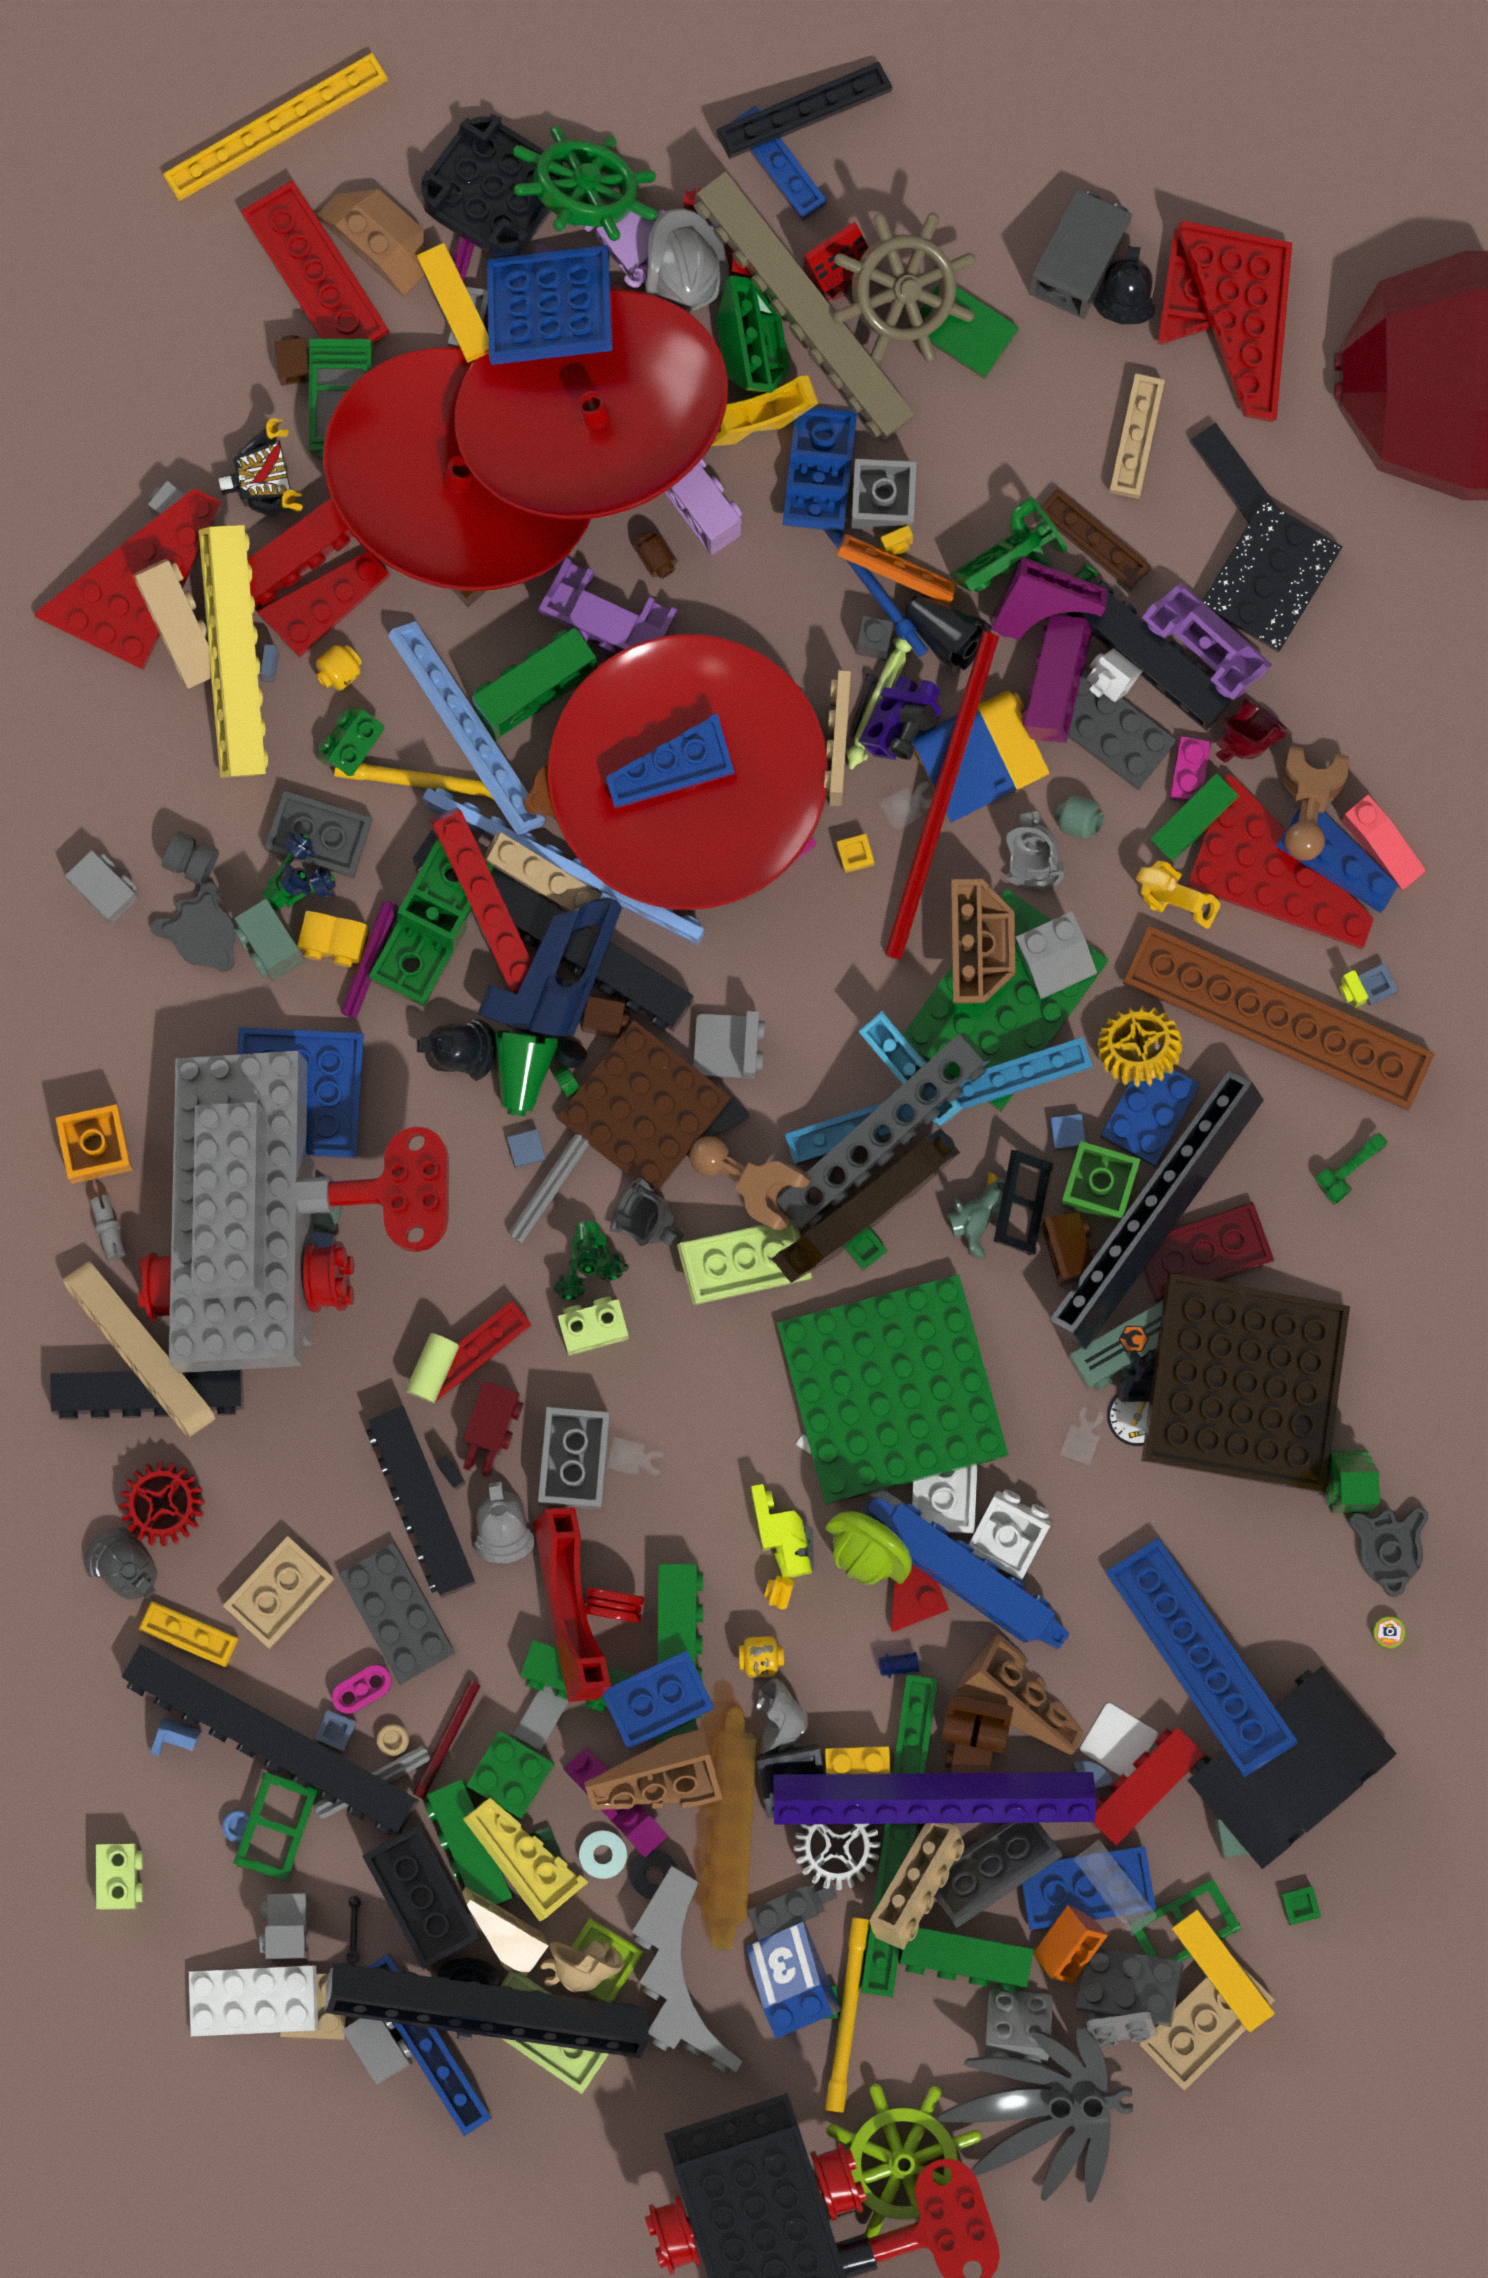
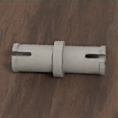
[89,1195,126,1261]

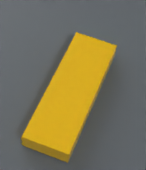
[139,1601,239,1668]

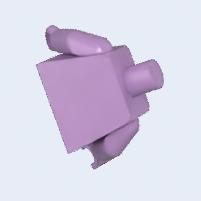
[584,209,665,288]

